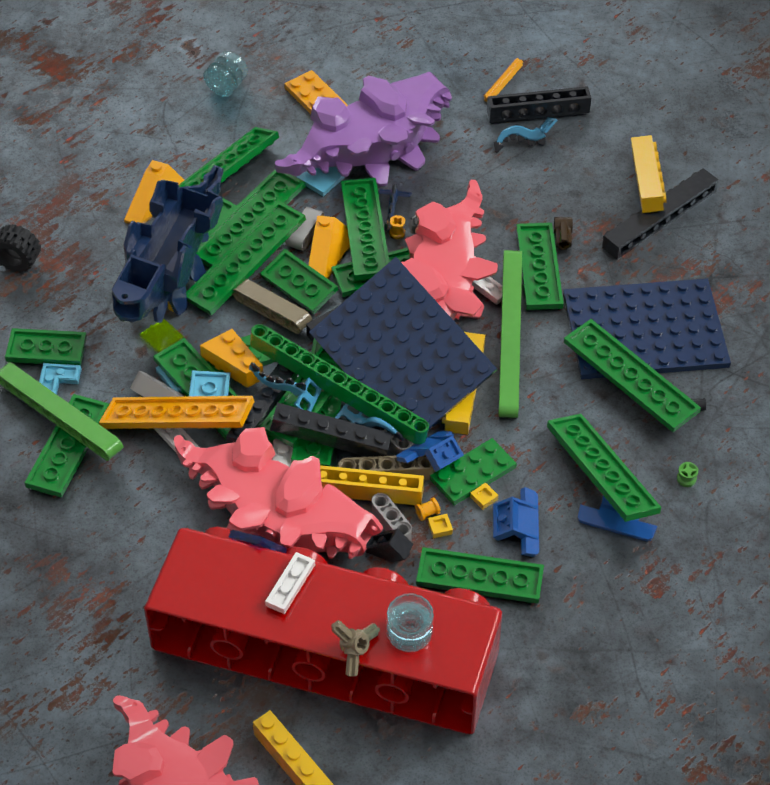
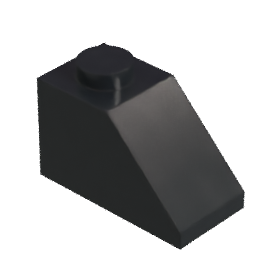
[365,529,413,562]

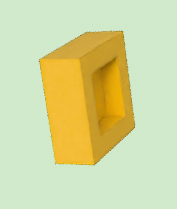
[470,483,499,510]
[428,514,453,539]

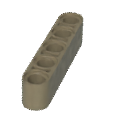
[233,279,312,334]
[338,455,435,480]

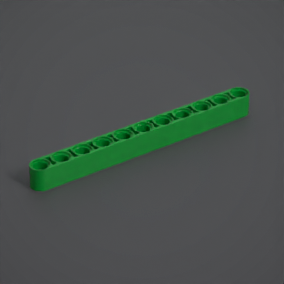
[250,324,429,445]

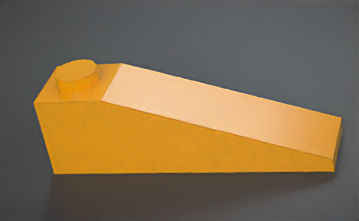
[124,160,184,224]
[309,216,350,279]

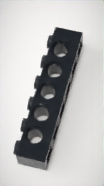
[487,86,591,123]

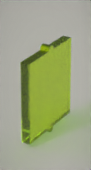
[140,318,184,353]

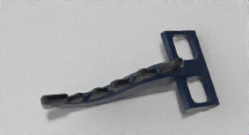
[378,184,412,231]

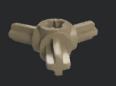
[331,620,380,676]

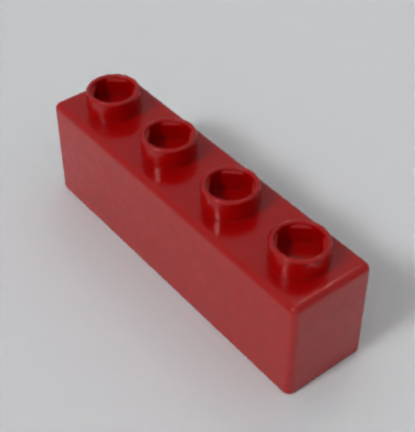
[144,527,502,735]

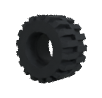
[0,224,41,273]

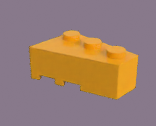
[200,329,263,388]

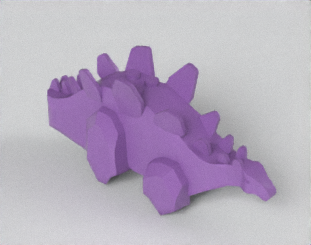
[275,72,452,186]

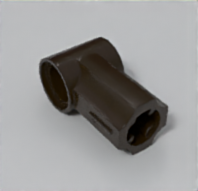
[554,217,573,250]

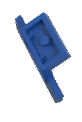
[396,431,464,472]
[493,487,539,557]
[578,496,657,541]

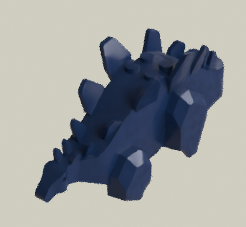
[112,165,224,323]

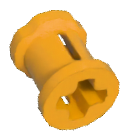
[389,215,405,239]
[415,497,441,521]

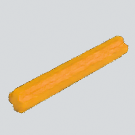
[484,58,523,102]

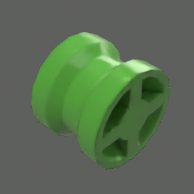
[677,462,698,487]

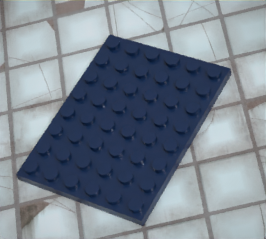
[309,257,497,430]
[563,278,731,379]

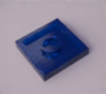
[229,530,287,553]

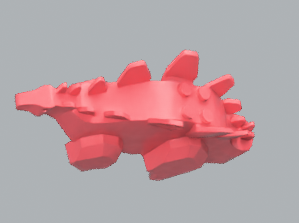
[401,180,498,320]
[174,427,383,559]
[112,696,259,785]

